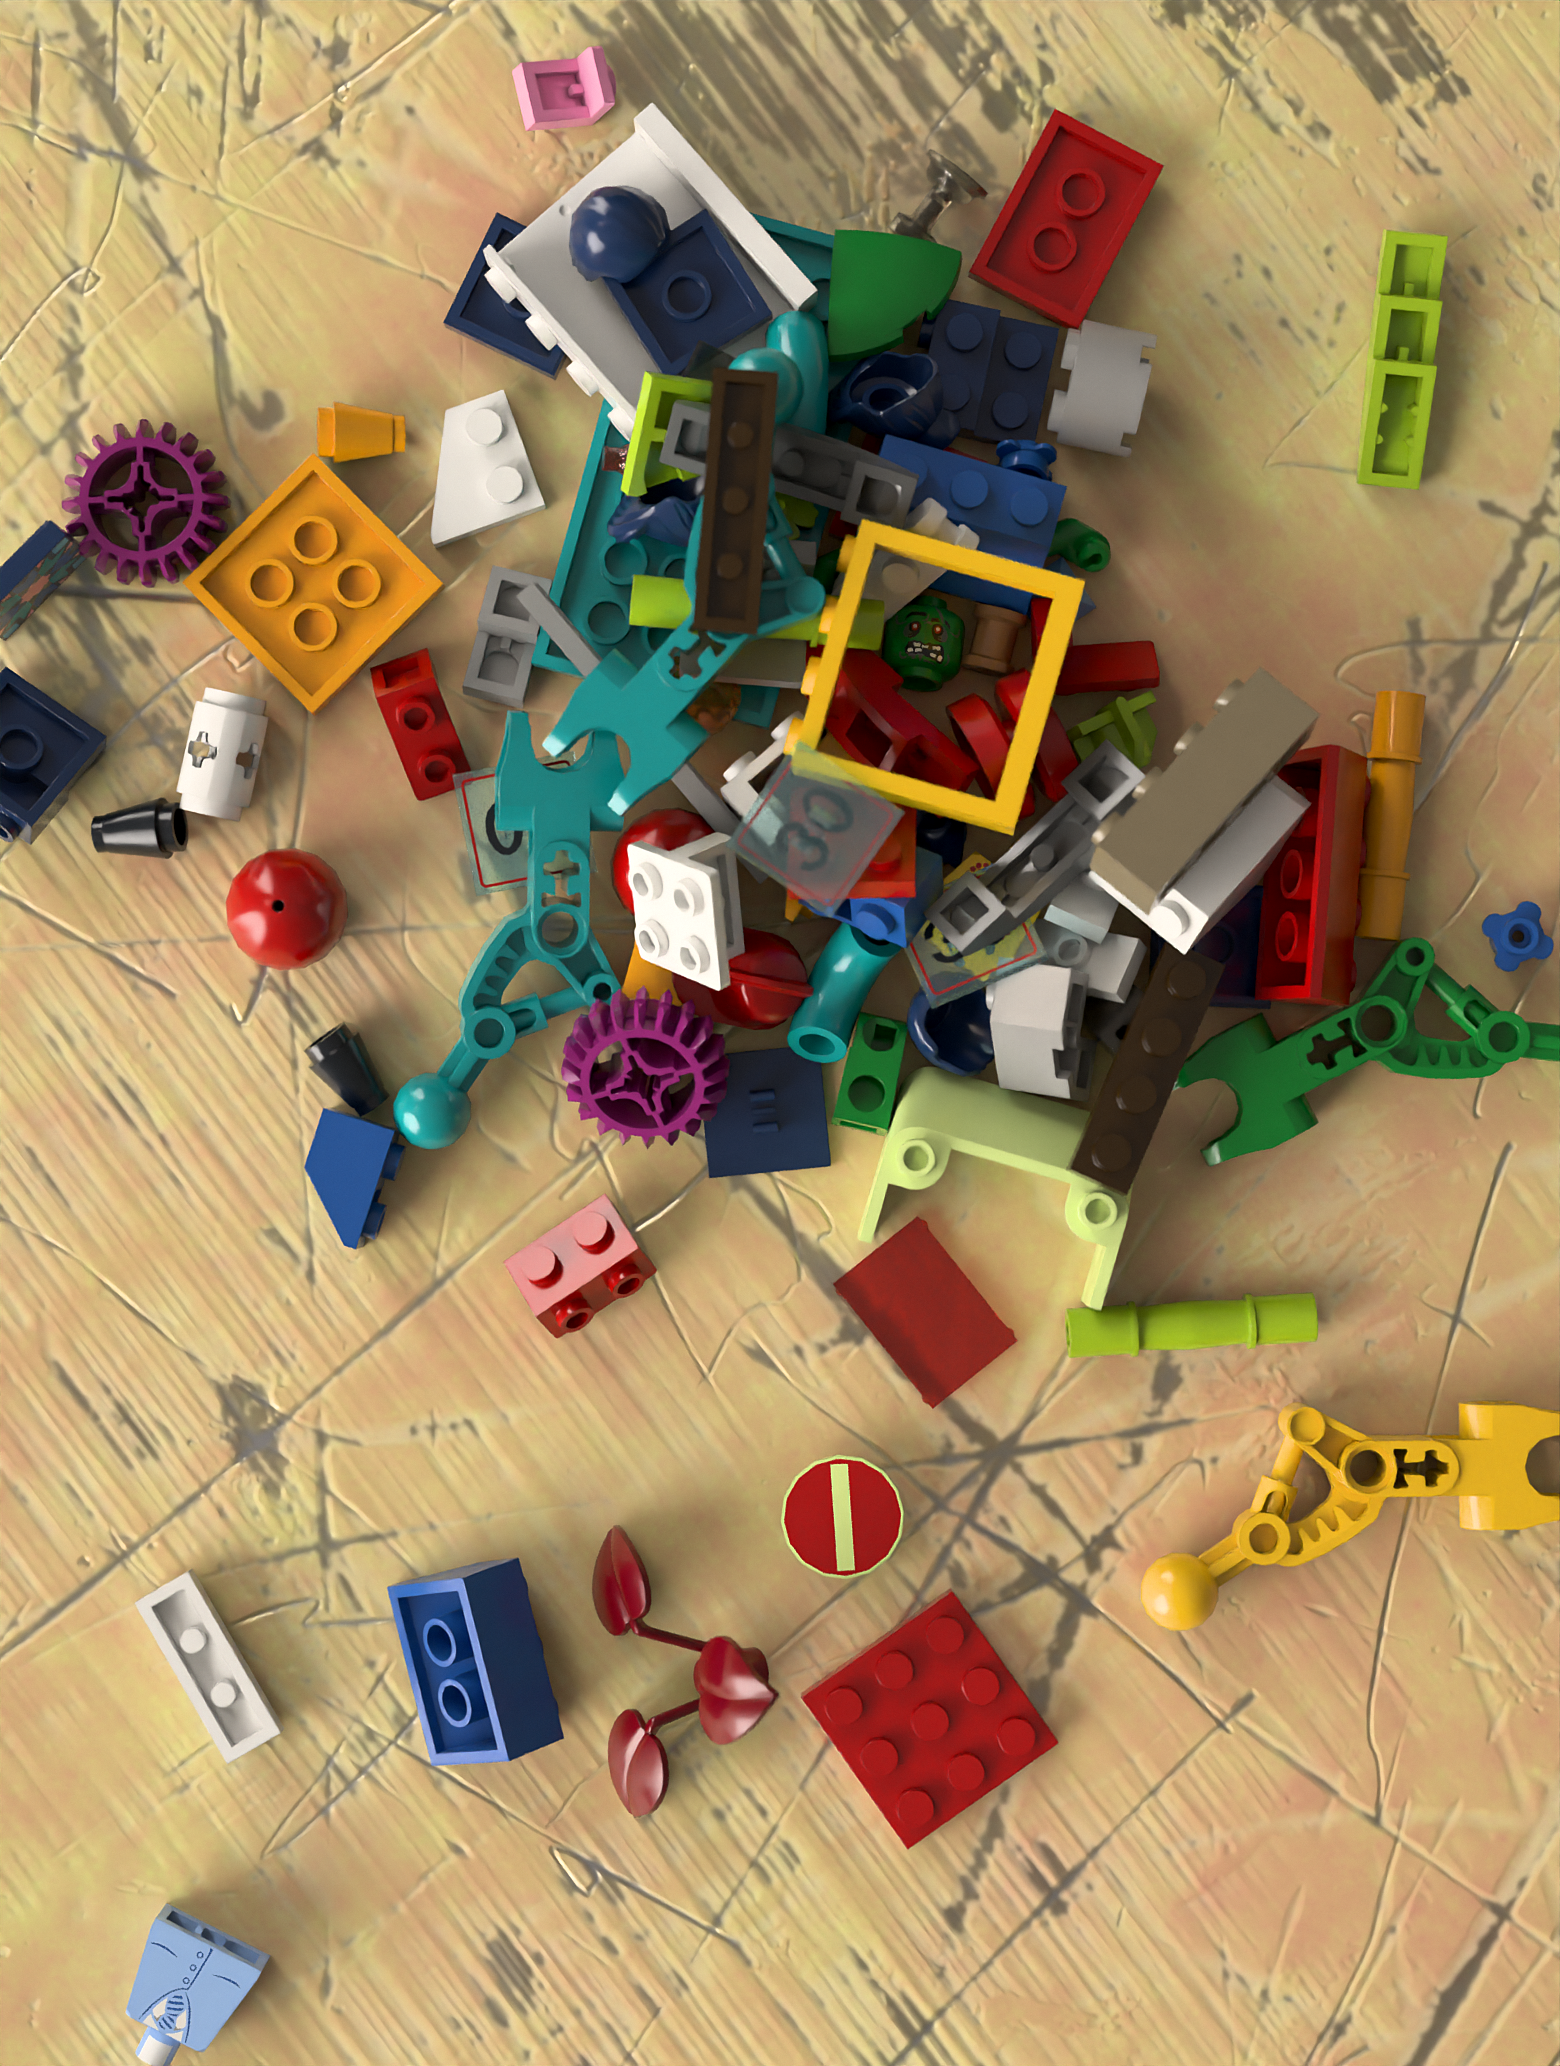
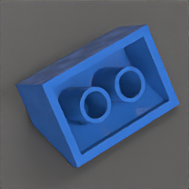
[855,434,1067,615]
[387,1557,564,1766]

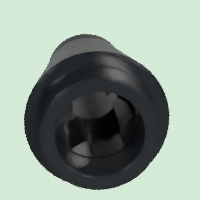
[91,798,188,859]
[304,1022,390,1117]

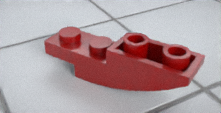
[801,640,981,819]

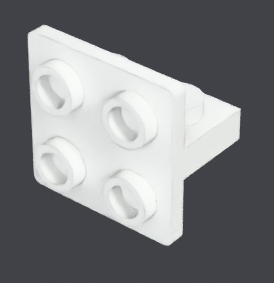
[628,832,745,990]

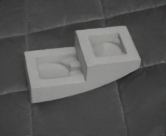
[462,565,553,709]

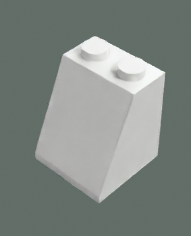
[1088,775,1312,955]

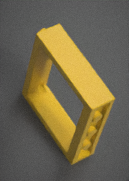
[783,519,1085,836]

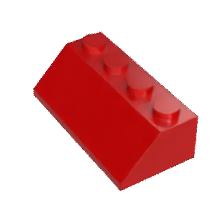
[1255,744,1371,1006]

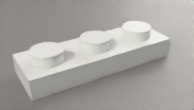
[135,1569,284,1764]

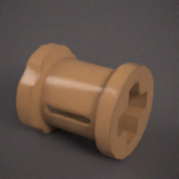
[961,604,1028,678]

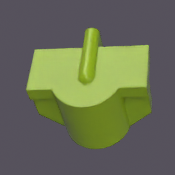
[1066,690,1158,769]

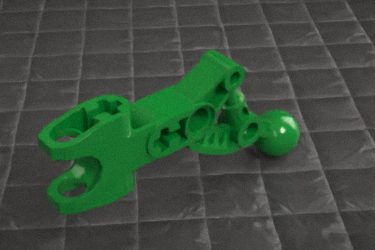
[1172,937,1560,1167]

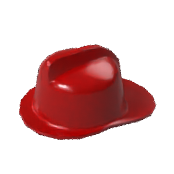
[672,927,814,1030]

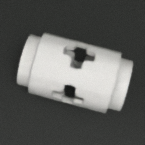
[176,687,269,821]

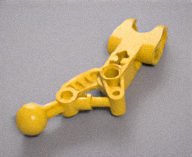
[1141,1400,1560,1631]

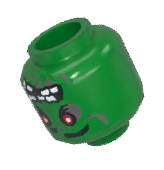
[881,596,965,692]

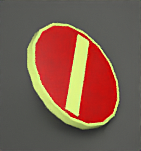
[781,1454,904,1579]

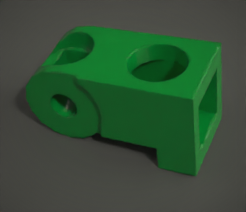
[831,1011,907,1136]

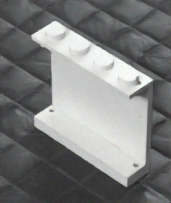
[483,102,818,442]

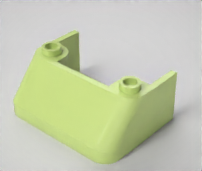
[857,1067,1134,1310]

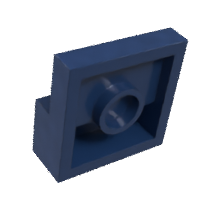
[917,299,1059,445]
[0,667,107,845]

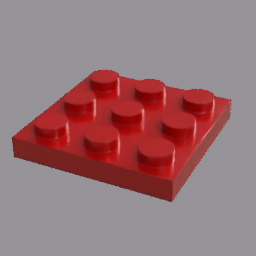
[801,1588,1059,1850]

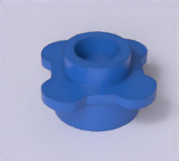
[995,439,1057,482]
[1482,901,1554,972]

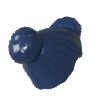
[827,351,961,450]
[607,475,705,547]

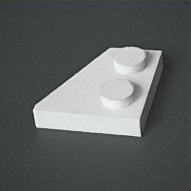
[430,390,546,548]

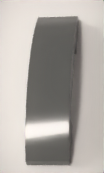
[659,399,919,530]
[923,739,1145,957]

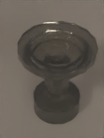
[887,149,988,243]

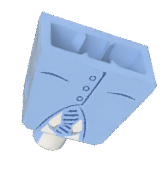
[126,1903,270,2066]

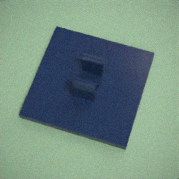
[703,1047,831,1178]

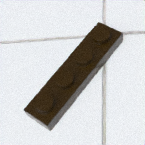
[692,367,779,635]
[1066,941,1226,1196]

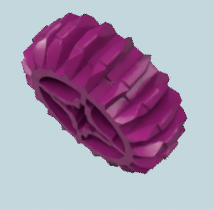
[62,419,231,588]
[561,985,730,1150]

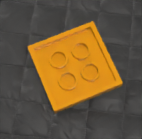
[182,453,445,716]

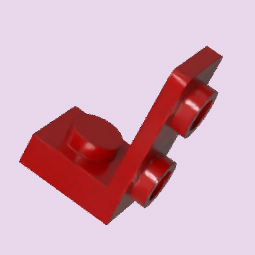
[1031,598,1160,696]
[370,648,474,801]

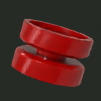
[945,667,1078,824]

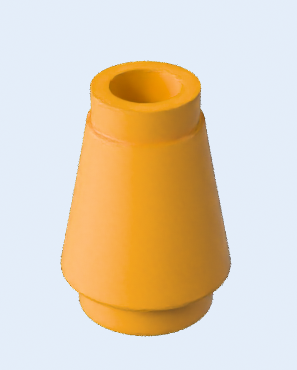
[317,401,406,464]

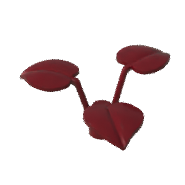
[592,1525,780,1818]

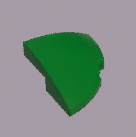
[828,229,963,362]

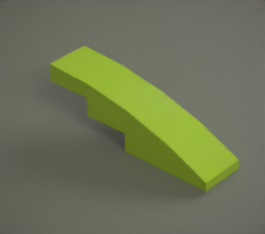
[1356,229,1448,490]

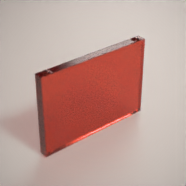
[833,1215,1018,1409]

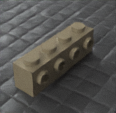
[1089,667,1320,916]

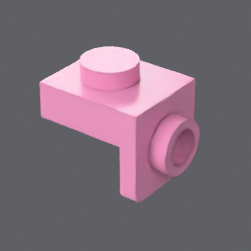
[512,46,616,131]

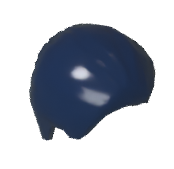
[569,185,670,283]
[907,973,995,1077]

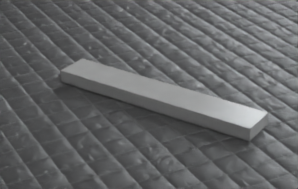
[516,582,777,884]

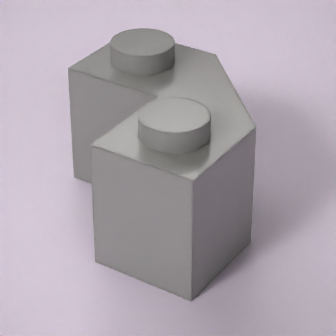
[986,959,1098,1102]

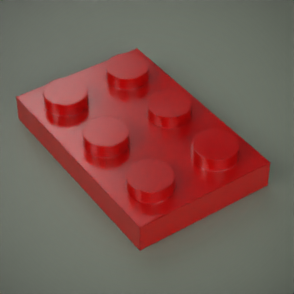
[968,109,1164,330]

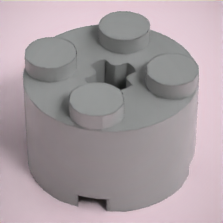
[1047,319,1157,458]

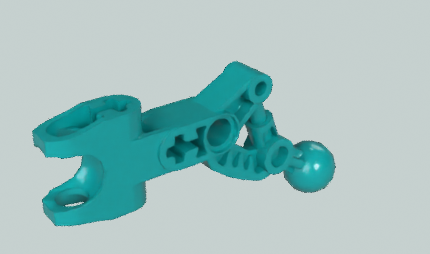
[542,347,825,817]
[393,711,625,1149]

